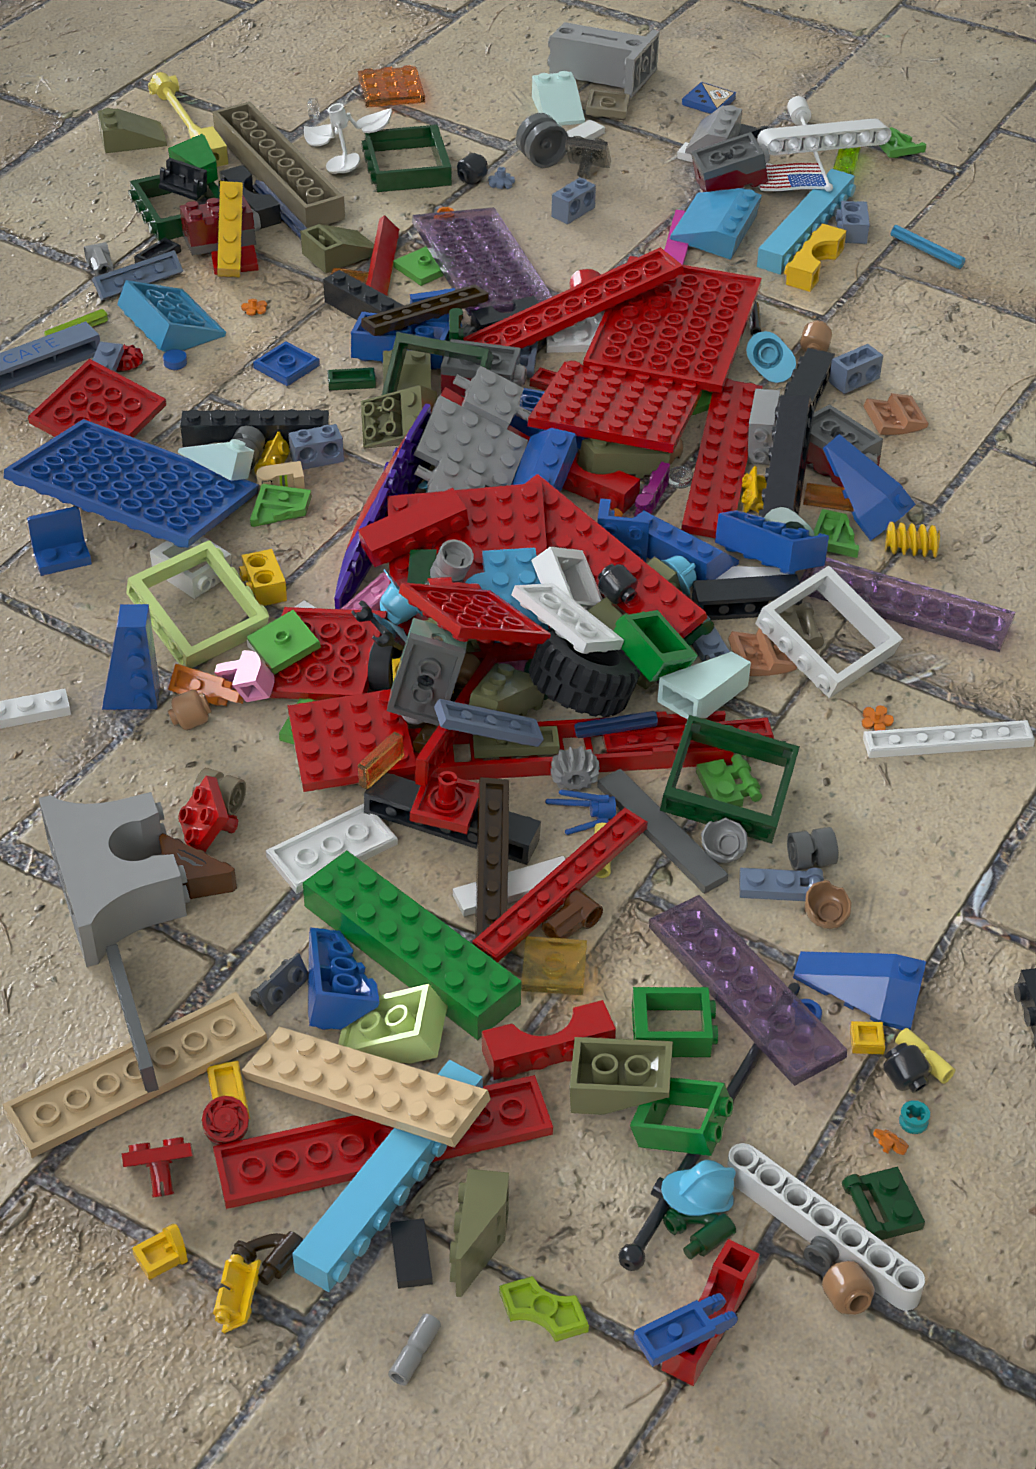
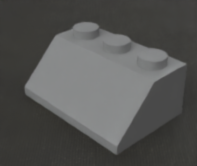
[685,105,742,154]

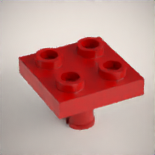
[410,771,479,834]
[178,775,239,852]
[121,1137,193,1198]

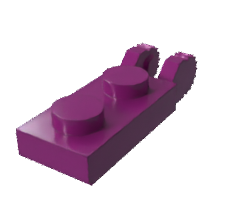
[634,462,670,517]

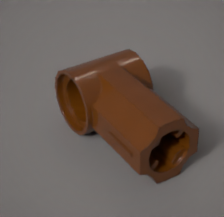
[542,889,603,944]

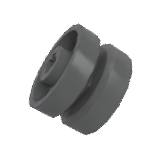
[515,113,569,168]

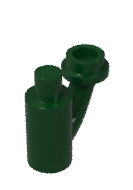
[663,1209,736,1259]

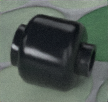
[457,153,488,185]
[598,564,638,604]
[883,1042,932,1093]

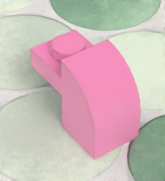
[215,651,274,702]

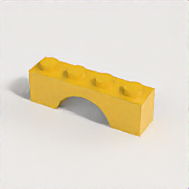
[218,181,243,278]
[784,224,846,292]

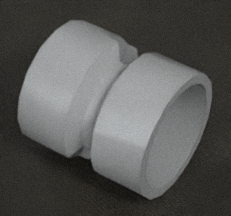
[430,540,473,582]

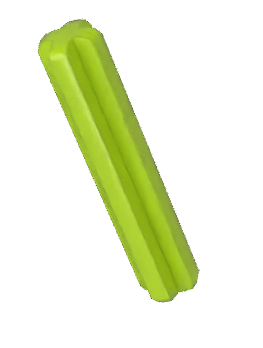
[44,309,108,336]

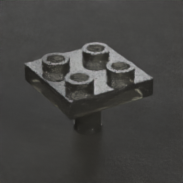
[565,136,611,179]

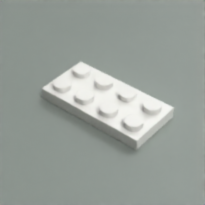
[511,583,624,654]

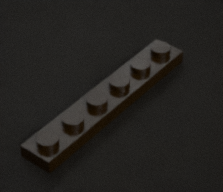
[361,284,489,336]
[475,777,509,938]

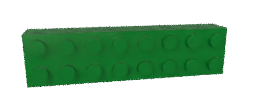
[303,850,522,1041]

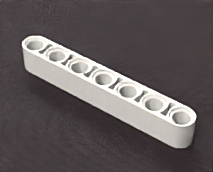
[757,119,891,156]
[727,1143,925,1311]

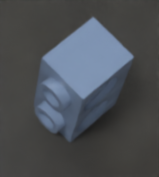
[551,178,596,225]
[835,201,870,244]
[829,344,883,394]
[289,424,344,470]

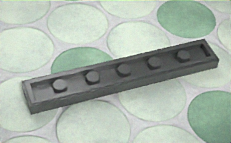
[597,769,728,894]
[106,944,159,1093]

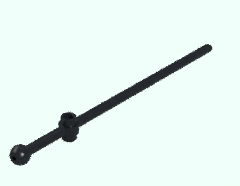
[618,982,800,1271]

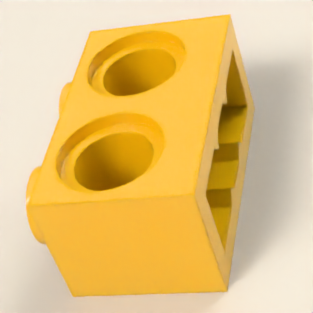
[239,549,287,606]

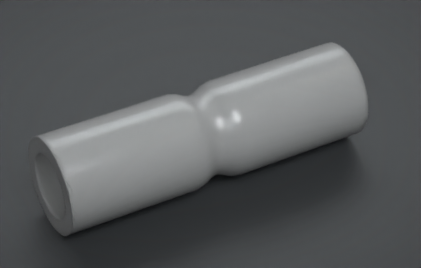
[388,1314,441,1386]

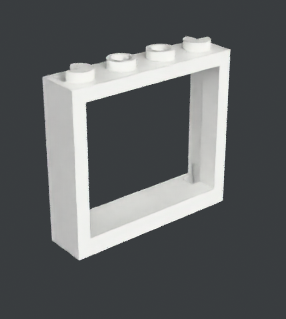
[755,566,903,698]

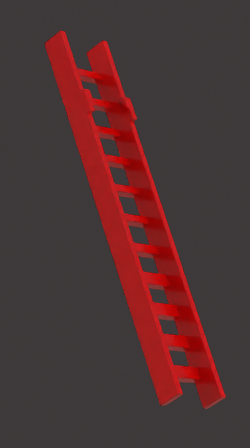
[400,711,734,781]

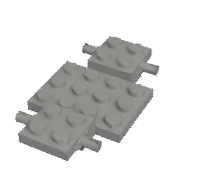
[413,366,532,493]

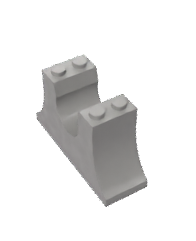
[39,792,190,967]

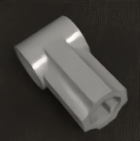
[84,242,114,276]

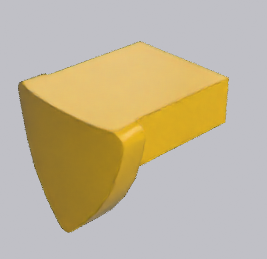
[132,1224,188,1280]

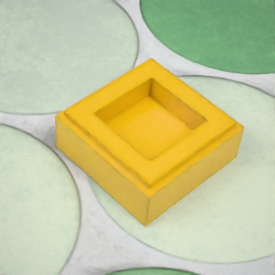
[850,1021,885,1054]

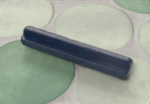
[574,711,658,738]

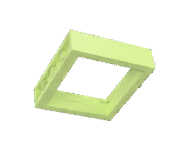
[126,540,269,668]

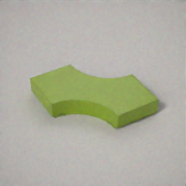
[499,1276,589,1342]

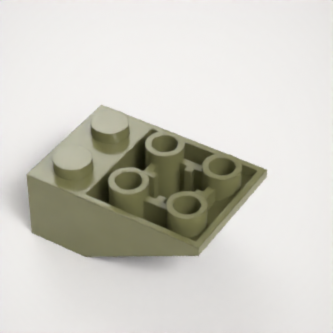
[301,224,374,274]
[361,385,438,448]
[449,1169,509,1297]

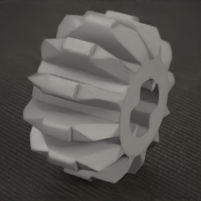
[551,746,600,791]

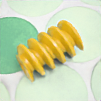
[885,522,940,558]

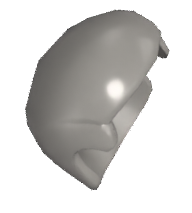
[701,818,748,863]

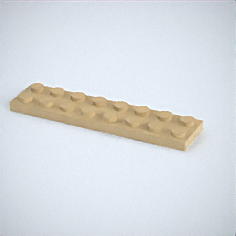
[2,992,267,1158]
[241,1026,491,1147]

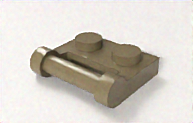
[768,601,824,649]

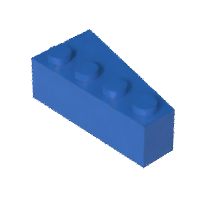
[715,510,829,574]
[102,604,160,710]

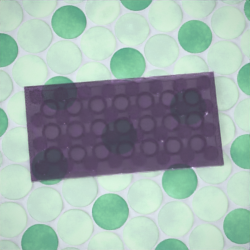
[412,207,553,316]

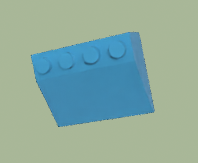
[670,188,762,260]
[117,280,226,352]

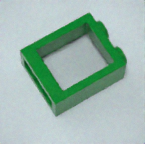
[613,610,698,682]
[631,987,718,1057]
[630,1077,733,1156]

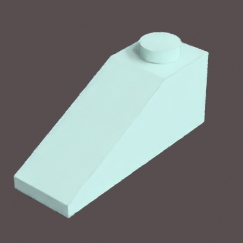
[178,439,254,481]

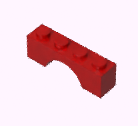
[562,453,640,514]
[482,1000,616,1080]
[661,1239,760,1387]

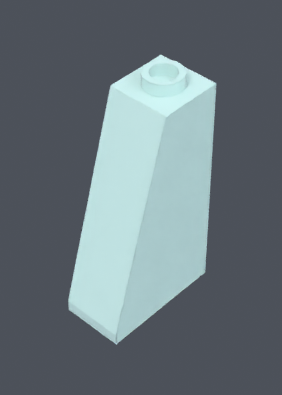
[657,652,751,720]

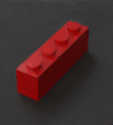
[358,488,469,567]

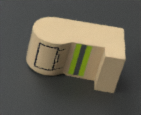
[256,461,305,491]

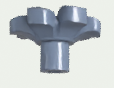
[488,167,515,189]

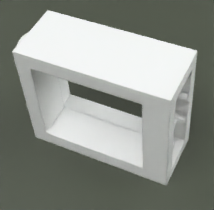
[150,536,232,599]
[531,547,603,611]

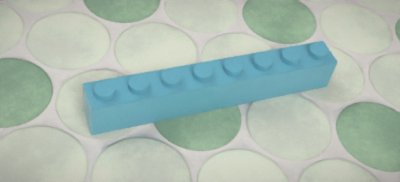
[757,169,856,275]
[292,1060,483,1292]

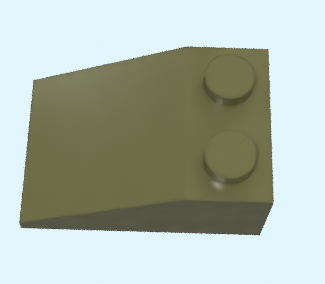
[97,108,167,154]
[383,350,431,391]
[569,1037,673,1115]

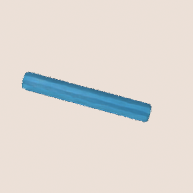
[890,225,966,269]

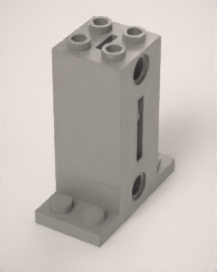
[547,22,660,98]

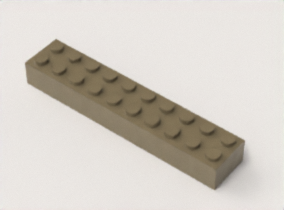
[212,101,345,228]

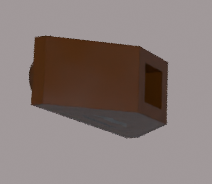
[159,833,237,899]

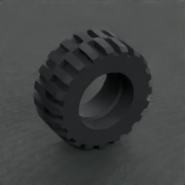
[529,627,640,717]

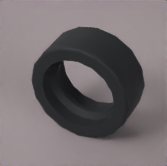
[368,642,402,692]

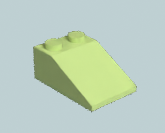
[338,984,447,1064]

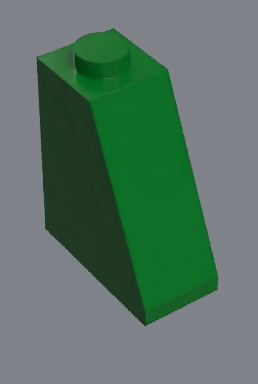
[168,134,218,184]

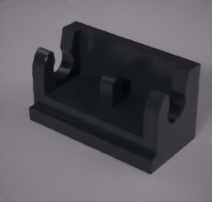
[159,157,207,201]

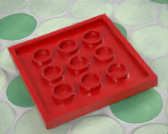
[28,359,167,438]
[399,583,551,646]
[265,607,389,700]
[287,689,416,792]

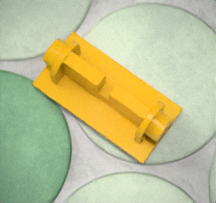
[254,432,290,474]
[741,466,767,514]
[213,1254,261,1333]

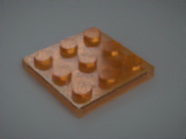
[358,65,425,107]

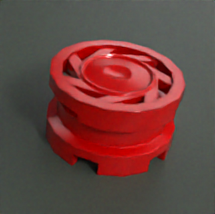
[202,1095,249,1145]

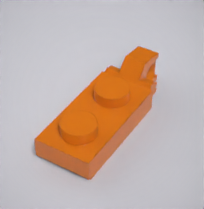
[168,663,244,706]

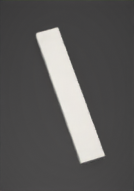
[863,720,1035,758]

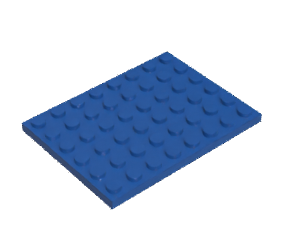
[3,419,259,548]

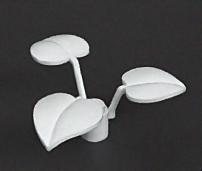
[304,103,392,174]

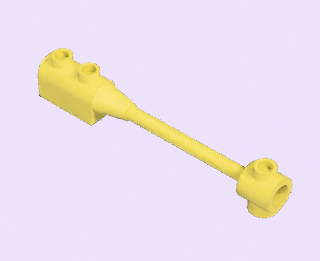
[148,72,228,167]

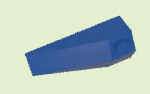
[823,434,916,541]
[308,927,379,1030]
[793,951,926,1030]

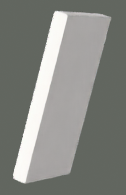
[266,804,398,894]

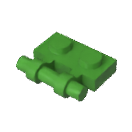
[696,754,762,807]

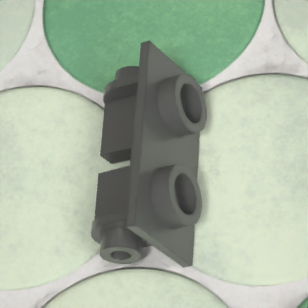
[249,953,308,1017]

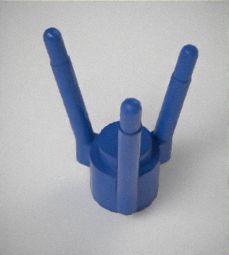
[545,790,616,835]

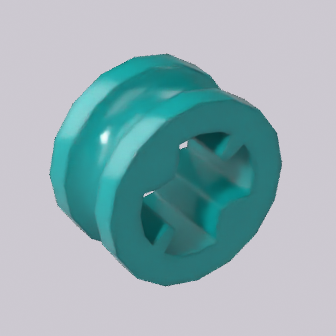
[899,1100,930,1134]

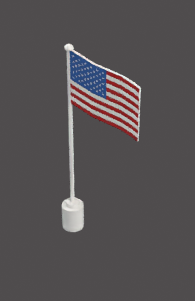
[759,96,833,192]

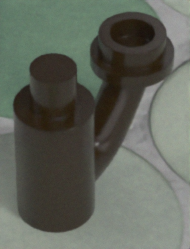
[232,1231,304,1286]

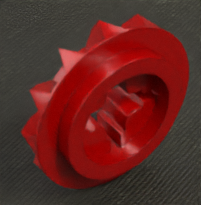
[117,344,144,371]

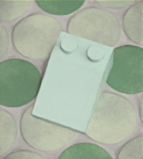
[532,71,585,126]

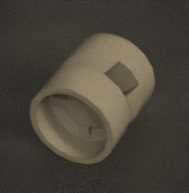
[192,768,246,815]

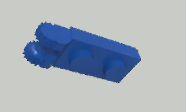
[634,1293,738,1367]

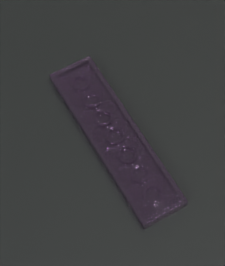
[799,557,1016,652]
[649,895,847,1086]

